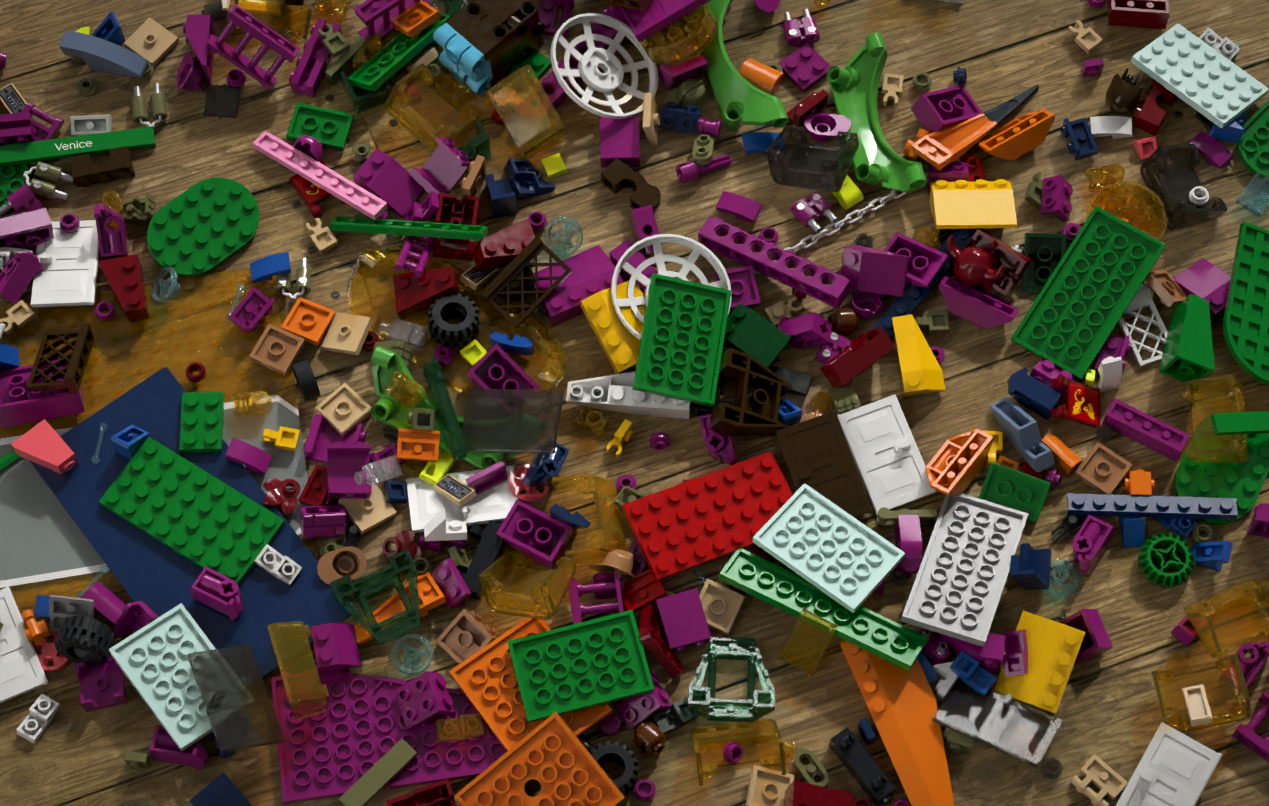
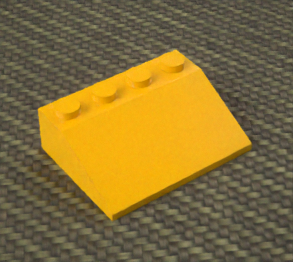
[929,179,1017,229]
[580,281,646,374]
[994,611,1085,714]

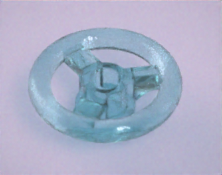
[544,216,583,255]
[151,267,180,305]
[1042,558,1080,598]
[391,634,433,675]

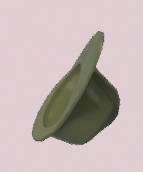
[667,79,710,109]

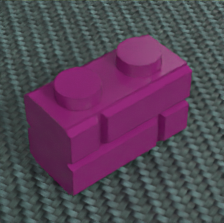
[300,505,346,539]

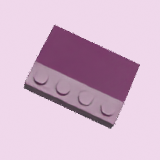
[533,245,624,327]
[0,360,85,427]

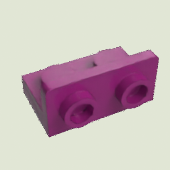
[1094,335,1132,373]

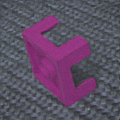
[75,656,128,712]

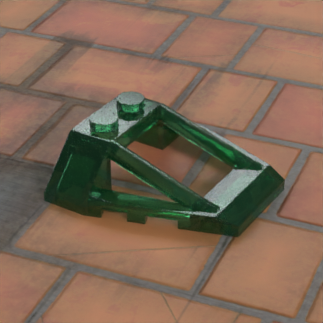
[330,549,421,645]
[688,637,775,722]

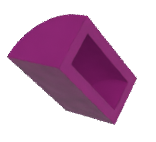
[81,581,127,627]

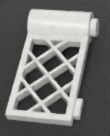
[1118,282,1168,368]

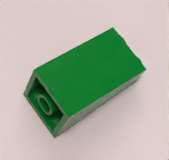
[1159,294,1215,387]

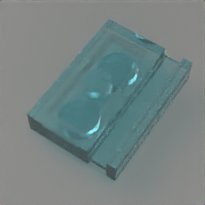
[1236,172,1269,218]

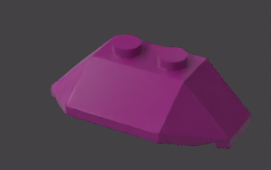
[939,276,1019,329]

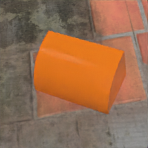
[739,58,784,95]
[1041,433,1083,477]

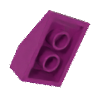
[183,14,216,85]
[911,85,982,134]
[353,148,425,218]
[884,232,949,288]
[841,245,909,296]
[1173,258,1231,324]
[464,344,540,416]
[496,500,572,570]
[937,633,1005,675]

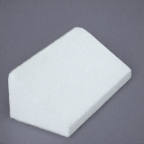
[70,114,112,136]

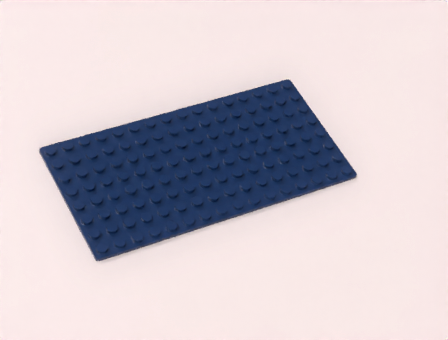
[29,367,355,690]

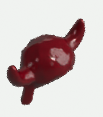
[946,235,1004,294]

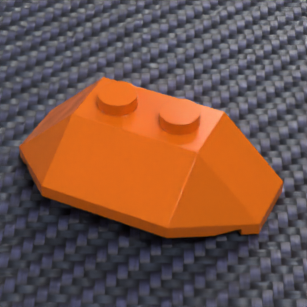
[979,108,1055,161]
[925,428,994,496]

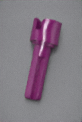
[676,154,731,184]

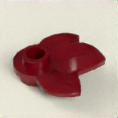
[263,478,300,516]
[382,530,423,572]

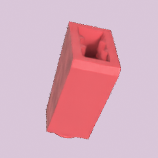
[11,419,78,474]

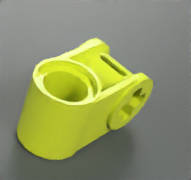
[829,170,864,210]

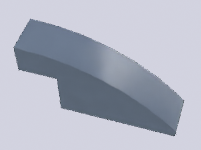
[59,30,148,78]
[990,397,1055,473]

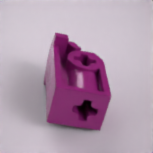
[94,203,129,257]
[0,252,43,304]
[777,312,832,349]
[699,414,738,465]
[894,515,922,574]
[1072,515,1114,574]
[191,566,243,621]
[1219,642,1269,694]
[150,725,208,770]

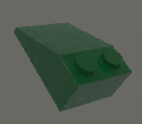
[1022,233,1066,294]
[724,303,792,369]

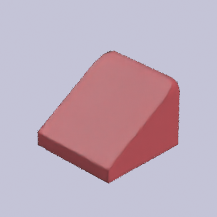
[1133,136,1159,160]

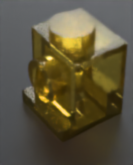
[913,225,939,249]

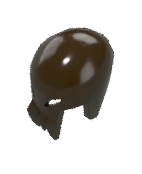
[1105,68,1144,114]

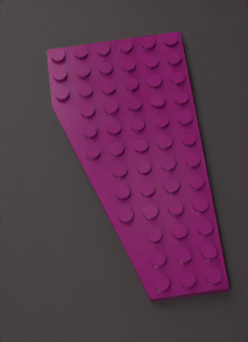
[271,670,507,804]

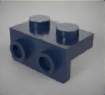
[658,102,702,134]
[1061,118,1098,161]

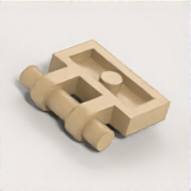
[1070,754,1128,806]

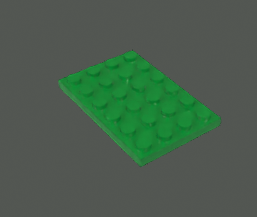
[632,273,731,407]
[507,610,655,724]

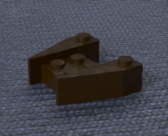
[709,348,792,436]

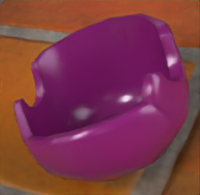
[293,136,323,162]
[851,291,882,319]

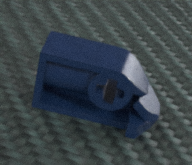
[1007,368,1061,420]
[521,437,569,487]

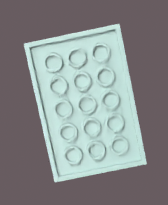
[1130,24,1269,129]
[752,483,905,613]
[109,603,254,752]

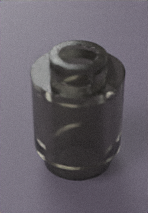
[201,1,229,23]

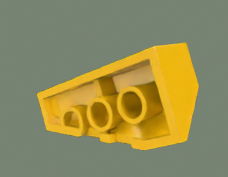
[892,314,946,397]

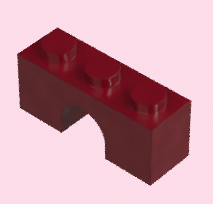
[1133,79,1177,136]

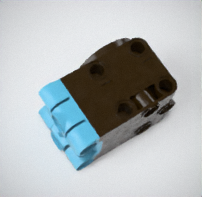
[433,0,545,96]

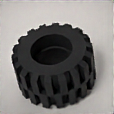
[428,293,479,349]
[55,616,115,666]
[590,741,638,797]

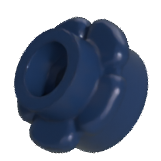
[953,67,967,86]

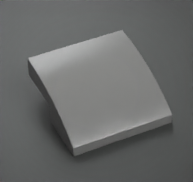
[49,595,94,633]

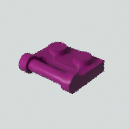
[538,0,574,37]
[21,102,64,142]

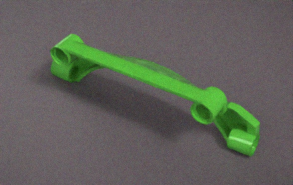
[688,0,789,131]
[827,32,927,193]
[371,346,544,469]

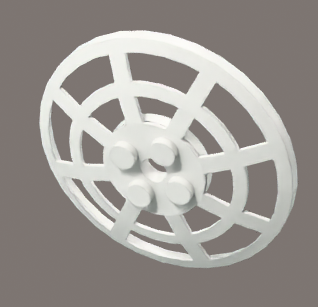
[550,13,659,119]
[611,234,732,340]

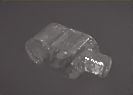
[378,319,430,351]
[354,455,403,486]

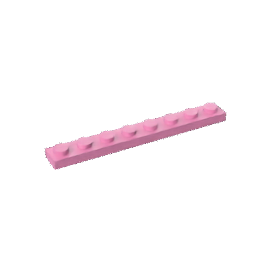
[253,130,388,220]

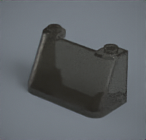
[1140,144,1228,230]

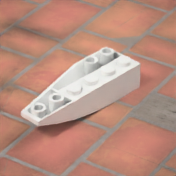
[566,371,691,419]

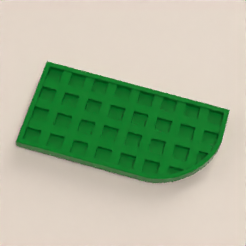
[1223,222,1269,385]

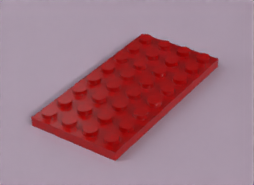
[622,451,793,582]

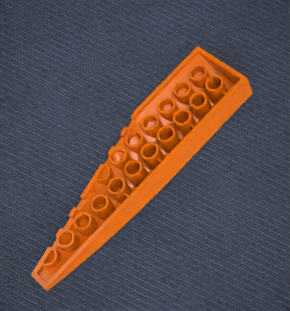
[840,623,955,806]

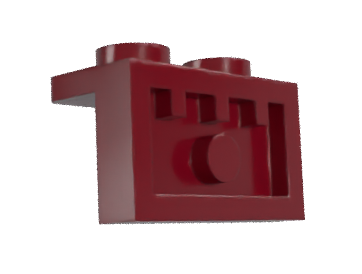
[786,89,829,129]
[298,464,335,506]

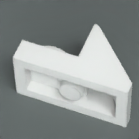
[424,509,467,541]
[933,661,959,702]

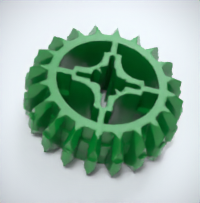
[1138,532,1196,589]

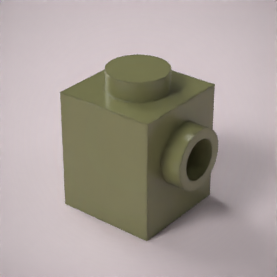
[407,408,435,431]
[943,720,978,755]

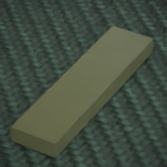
[339,739,418,806]

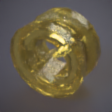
[782,739,795,760]

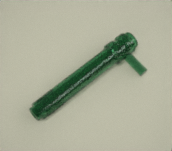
[423,357,468,460]

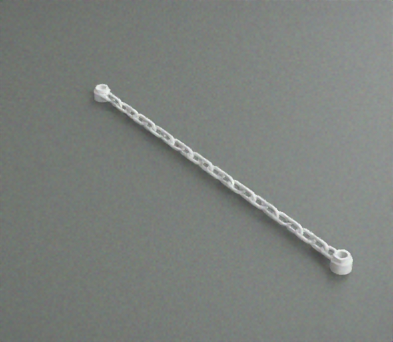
[754,159,960,275]

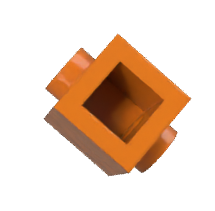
[1123,469,1155,496]

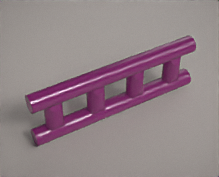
[395,236,434,278]

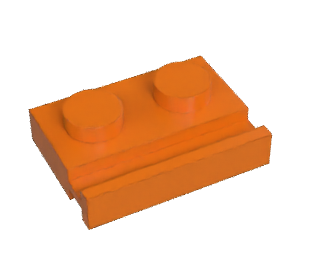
[396,428,440,462]

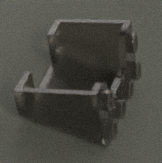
[766,125,859,192]

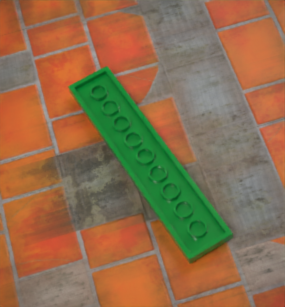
[718,548,928,671]

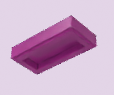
[466,460,508,495]

